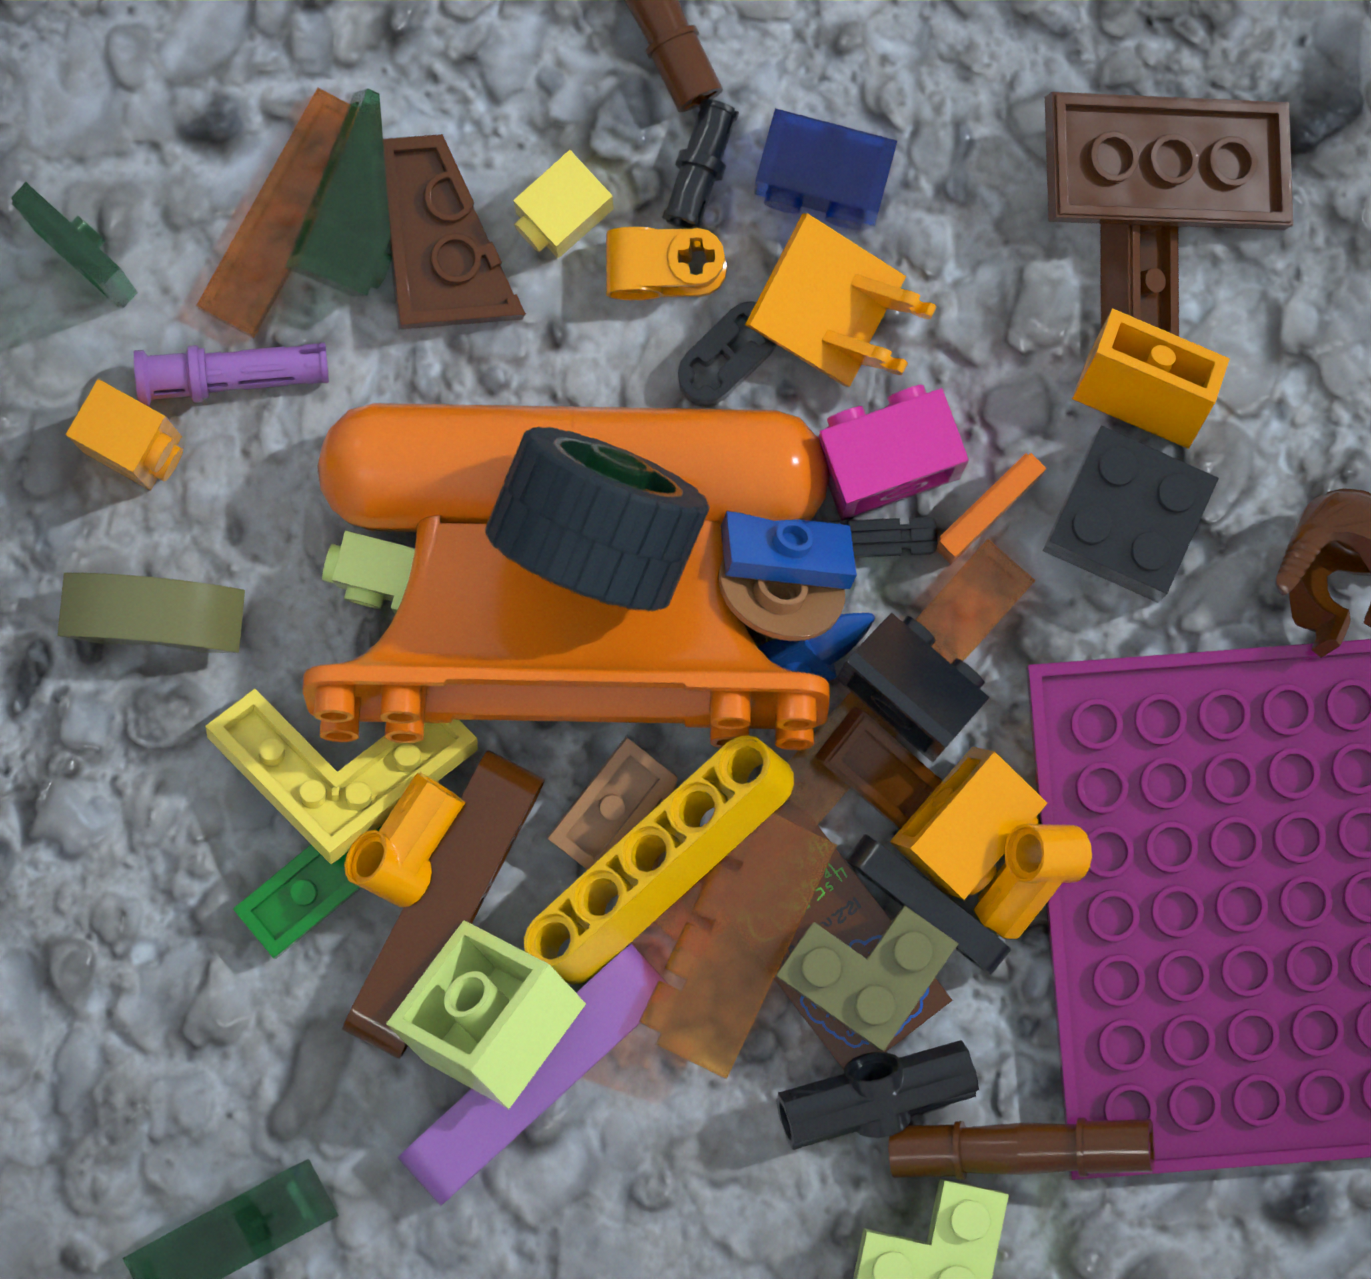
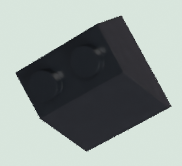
[836,612,990,763]

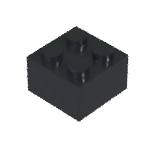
[1042,425,1219,603]

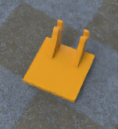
[745,213,937,387]

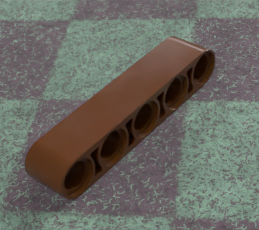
[342,750,545,1059]

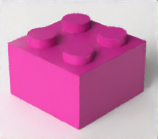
[818,384,969,521]

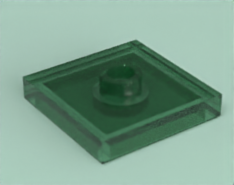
[11,182,138,308]

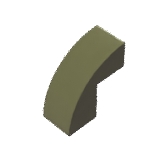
[57,573,245,653]

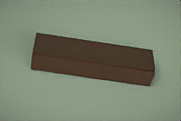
[1100,224,1179,336]

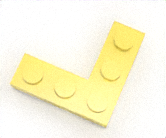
[205,689,478,864]

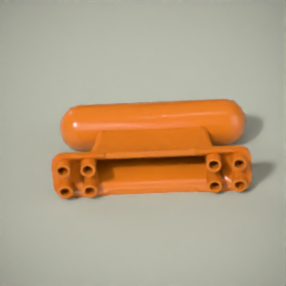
[302,403,830,750]

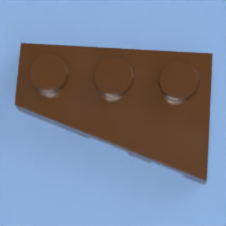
[378,134,526,330]

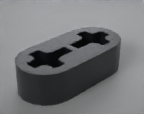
[678,301,777,407]

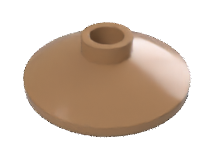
[718,558,845,641]

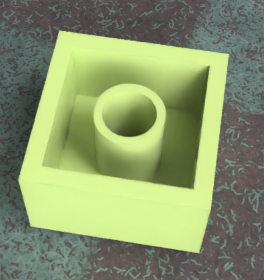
[386,920,586,1109]

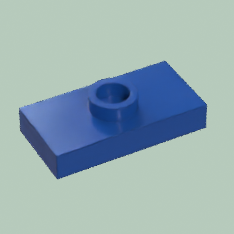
[720,511,857,589]

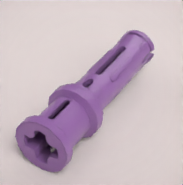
[134,342,329,407]

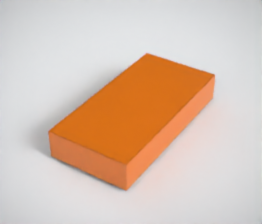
[936,453,1047,565]

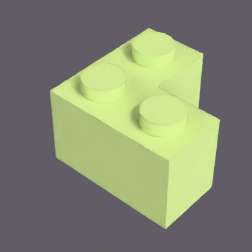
[853,1178,1009,1279]

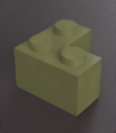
[774,906,959,1051]

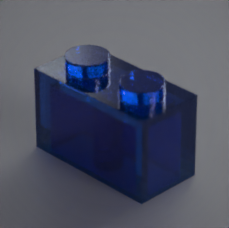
[754,108,898,230]

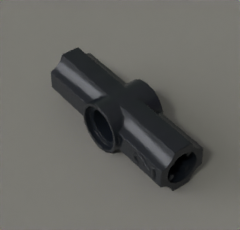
[776,1040,979,1150]

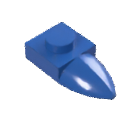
[758,613,875,681]

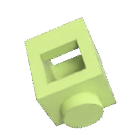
[322,530,415,614]

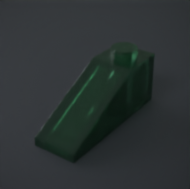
[285,88,392,297]

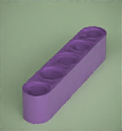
[398,943,675,1206]

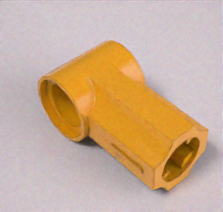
[344,772,466,908]
[974,824,1092,939]

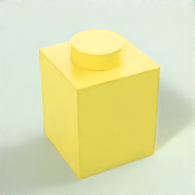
[513,150,614,259]

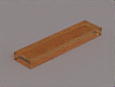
[196,87,374,339]

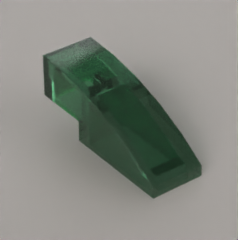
[122,1159,339,1279]

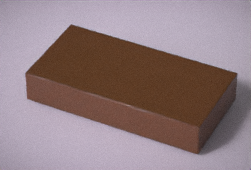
[814,706,942,830]

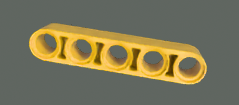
[524,735,794,985]

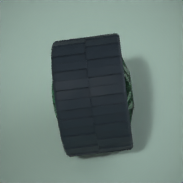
[485,427,709,611]

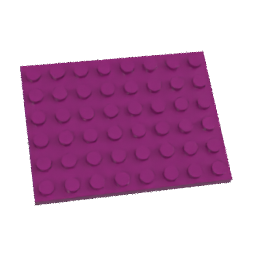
[1026,639,1371,1180]

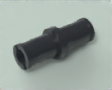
[662,99,739,229]

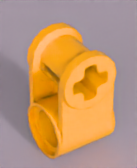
[606,227,727,301]

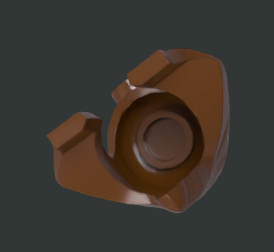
[1275,488,1371,658]

